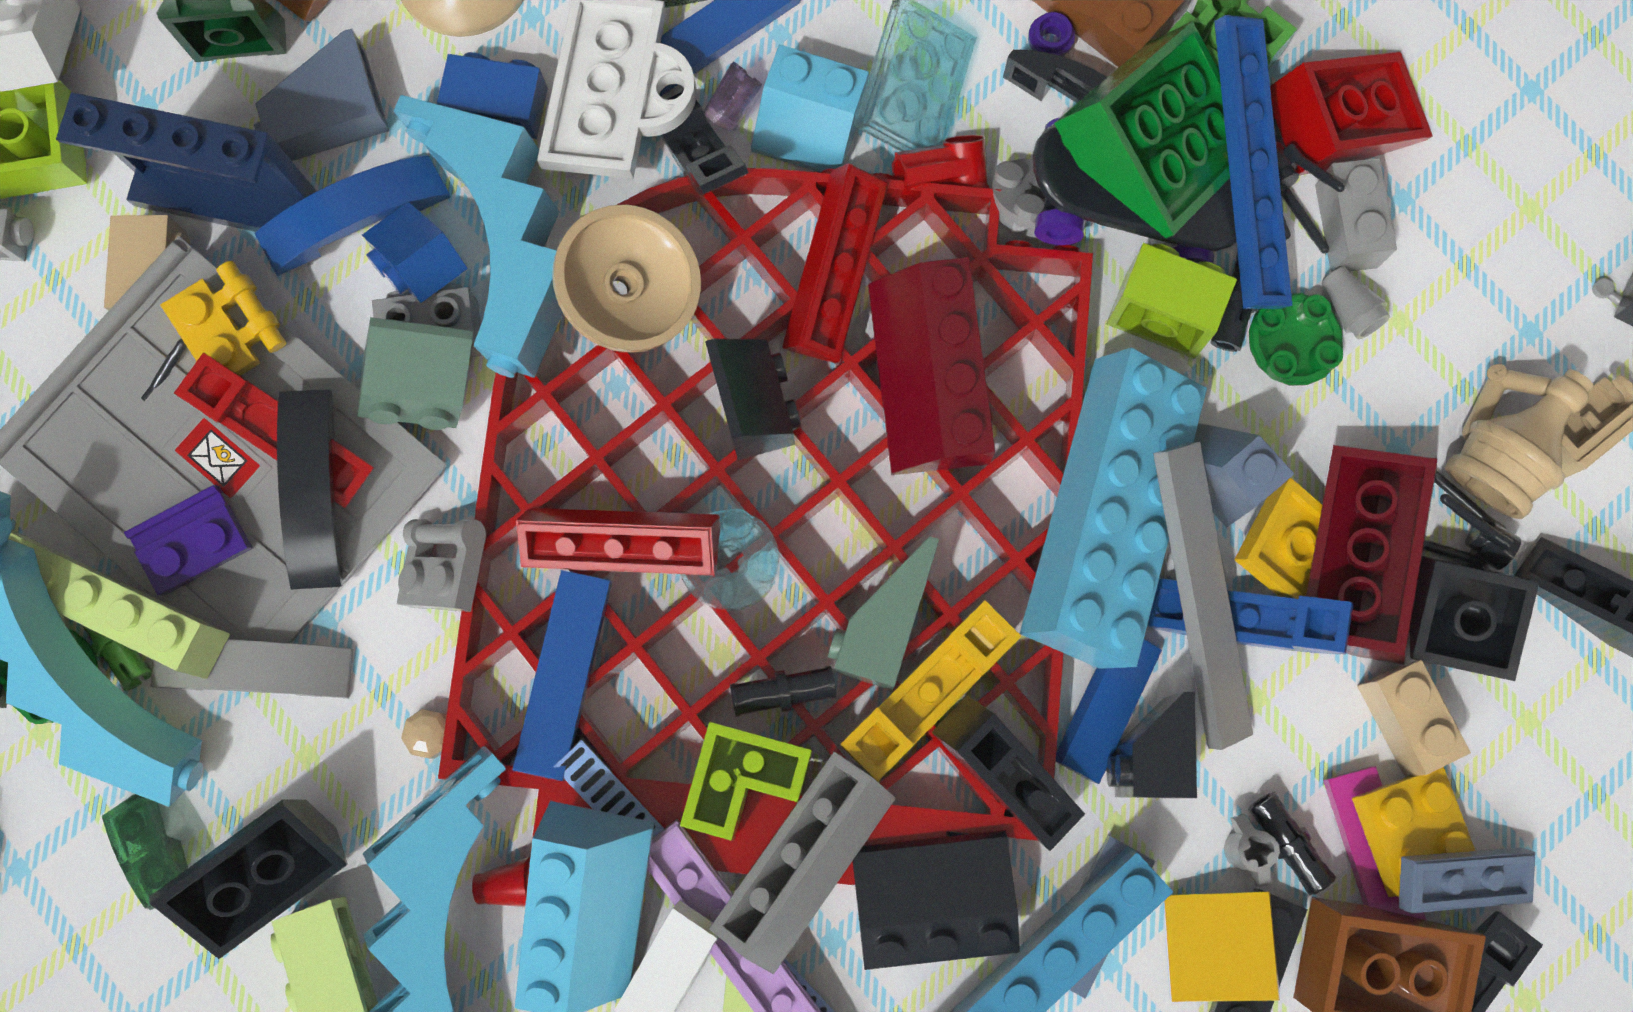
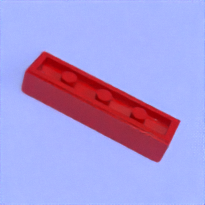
[782,163,888,363]
[516,508,720,576]

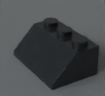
[149,799,348,959]
[852,830,1020,970]

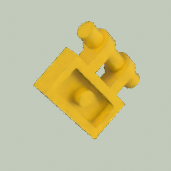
[160,261,287,376]

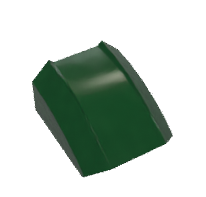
[156,0,286,62]

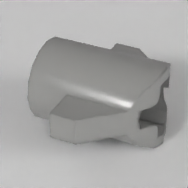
[1224,814,1280,887]

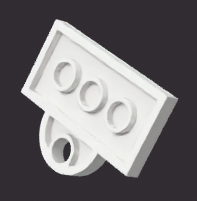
[537,0,697,179]

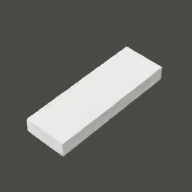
[613,900,719,1012]

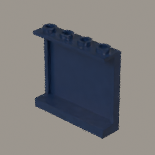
[56,92,317,232]

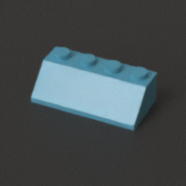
[515,801,654,1012]

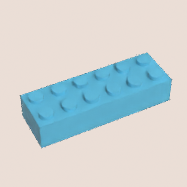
[1020,347,1207,669]

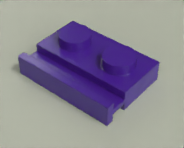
[124,485,253,596]

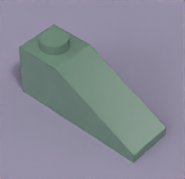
[828,536,940,690]

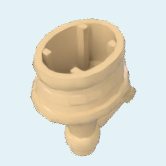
[1445,364,1594,519]

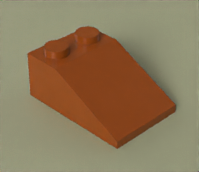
[1032,0,1191,68]
[1293,897,1486,1012]

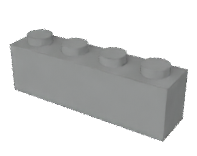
[709,752,896,974]

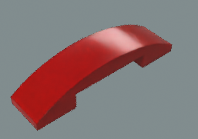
[174,352,374,508]

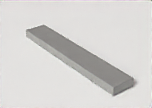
[1153,442,1253,750]

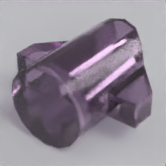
[704,62,763,131]

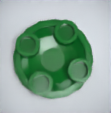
[1249,293,1343,386]

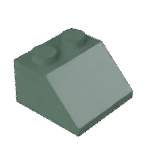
[357,317,473,430]

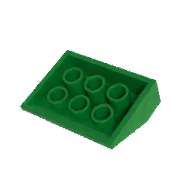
[1054,21,1230,238]

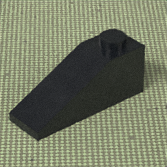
[1514,537,1633,658]
[932,695,1085,851]

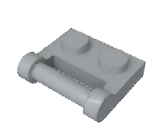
[396,519,486,612]

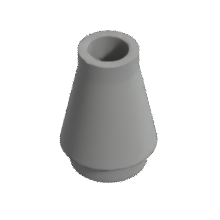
[1322,266,1390,339]

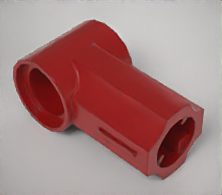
[892,135,988,195]

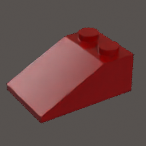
[1270,52,1433,175]

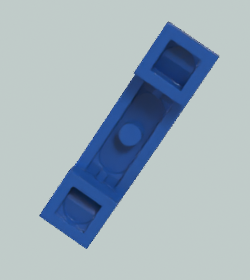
[254,155,450,276]
[1147,578,1353,655]

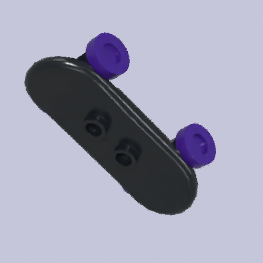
[1033,118,1237,264]

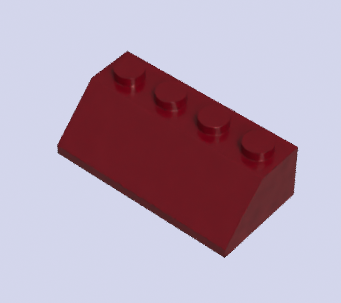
[868,257,995,475]
[1306,445,1438,665]

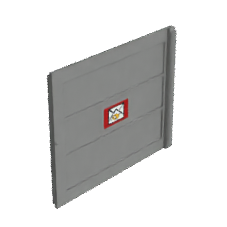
[0,236,447,643]

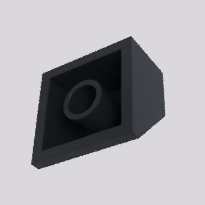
[705,338,801,460]
[1410,556,1539,681]
[1106,692,1197,799]

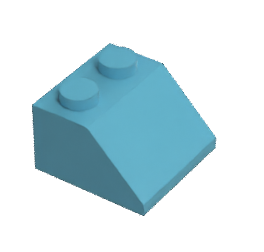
[751,44,869,173]

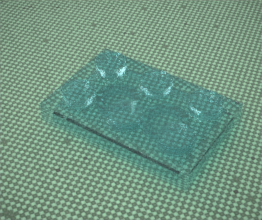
[854,0,977,151]

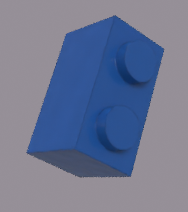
[436,52,548,139]
[362,202,468,303]

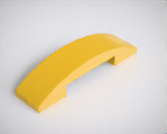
[840,600,1022,782]

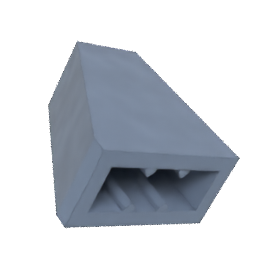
[254,28,389,161]
[1194,423,1294,528]

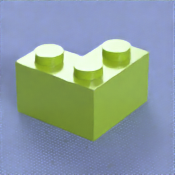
[680,722,812,841]

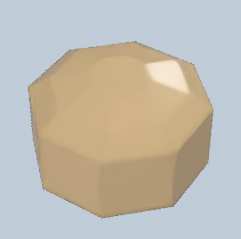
[401,709,446,759]

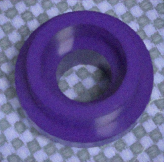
[1028,12,1075,56]

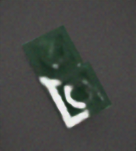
[102,794,188,910]

